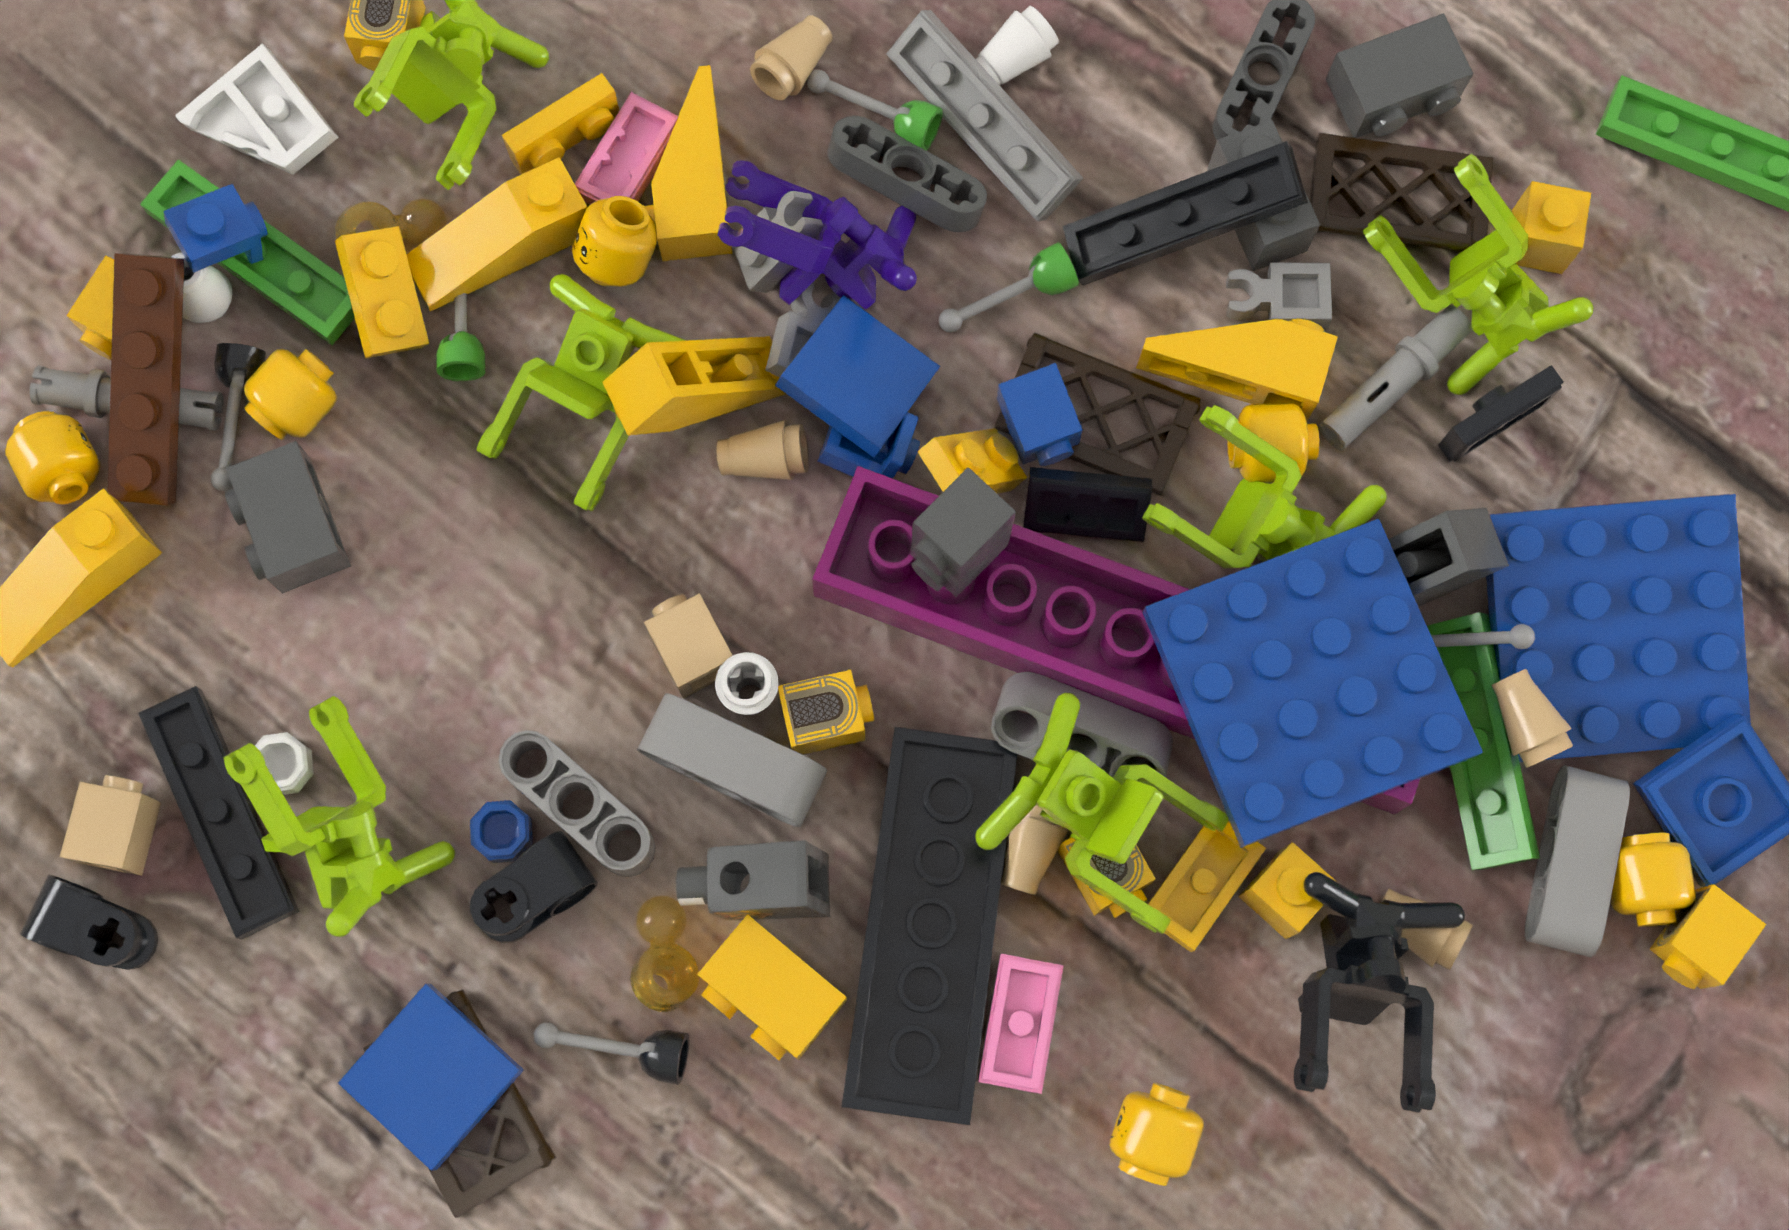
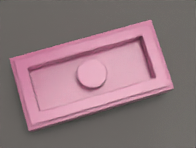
[977,954,1064,1094]

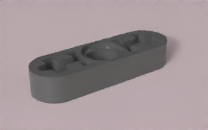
[1213,0,1315,140]
[827,116,987,232]

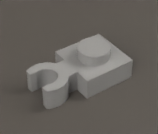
[733,191,823,293]
[1226,263,1332,328]
[765,281,840,377]

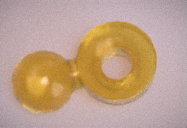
[335,198,447,246]
[630,895,700,1012]

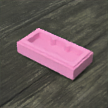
[575,92,678,205]

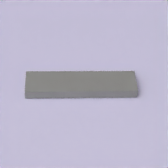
[886,10,1083,222]

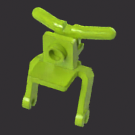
[354,0,549,190]
[1363,154,1594,395]
[477,274,686,511]
[1142,405,1387,569]
[975,693,1229,934]
[224,696,455,937]

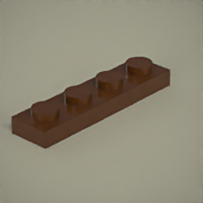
[107,253,185,506]

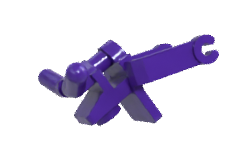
[718,160,917,310]

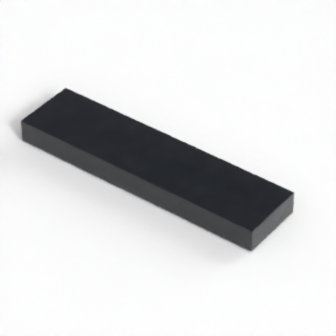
[1063,141,1308,286]
[138,686,300,940]

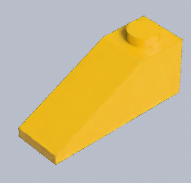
[644,65,733,261]
[406,157,587,312]
[1136,319,1338,421]
[602,336,786,436]
[0,488,162,668]

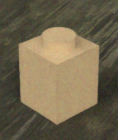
[644,593,733,699]
[60,775,161,876]

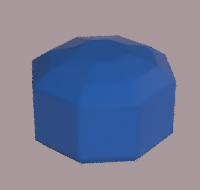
[470,800,533,863]

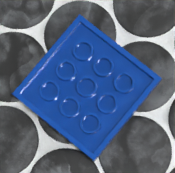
[1486,494,1751,762]
[1142,519,1483,848]

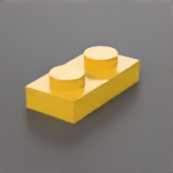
[502,73,620,174]
[335,226,429,359]
[917,428,1027,494]
[1147,821,1266,952]

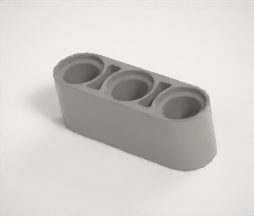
[991,672,1173,777]
[637,693,828,827]
[499,730,656,877]
[1525,765,1630,958]

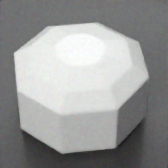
[255,732,314,795]

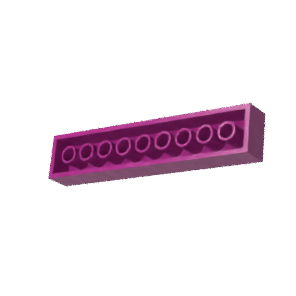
[812,466,1420,815]

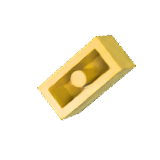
[697,914,847,1061]

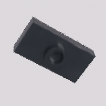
[1438,365,1564,462]
[1023,467,1152,542]

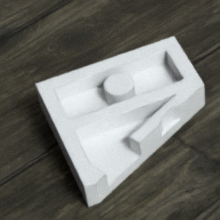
[175,44,339,175]

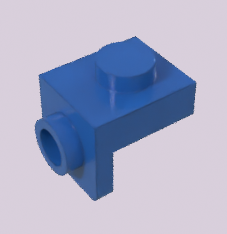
[163,184,268,273]
[817,412,920,478]

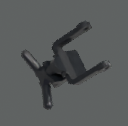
[1294,872,1465,1113]

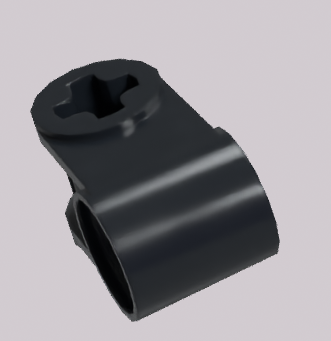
[470,831,598,943]
[20,874,158,970]

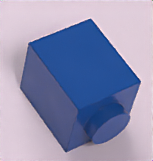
[997,363,1083,467]

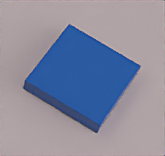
[775,295,940,458]
[1632,713,1789,887]
[338,984,524,1171]

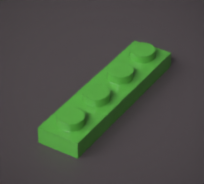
[1595,75,1789,212]
[140,159,355,345]
[1427,612,1540,870]

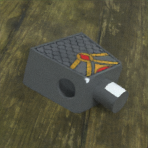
[676,840,830,920]

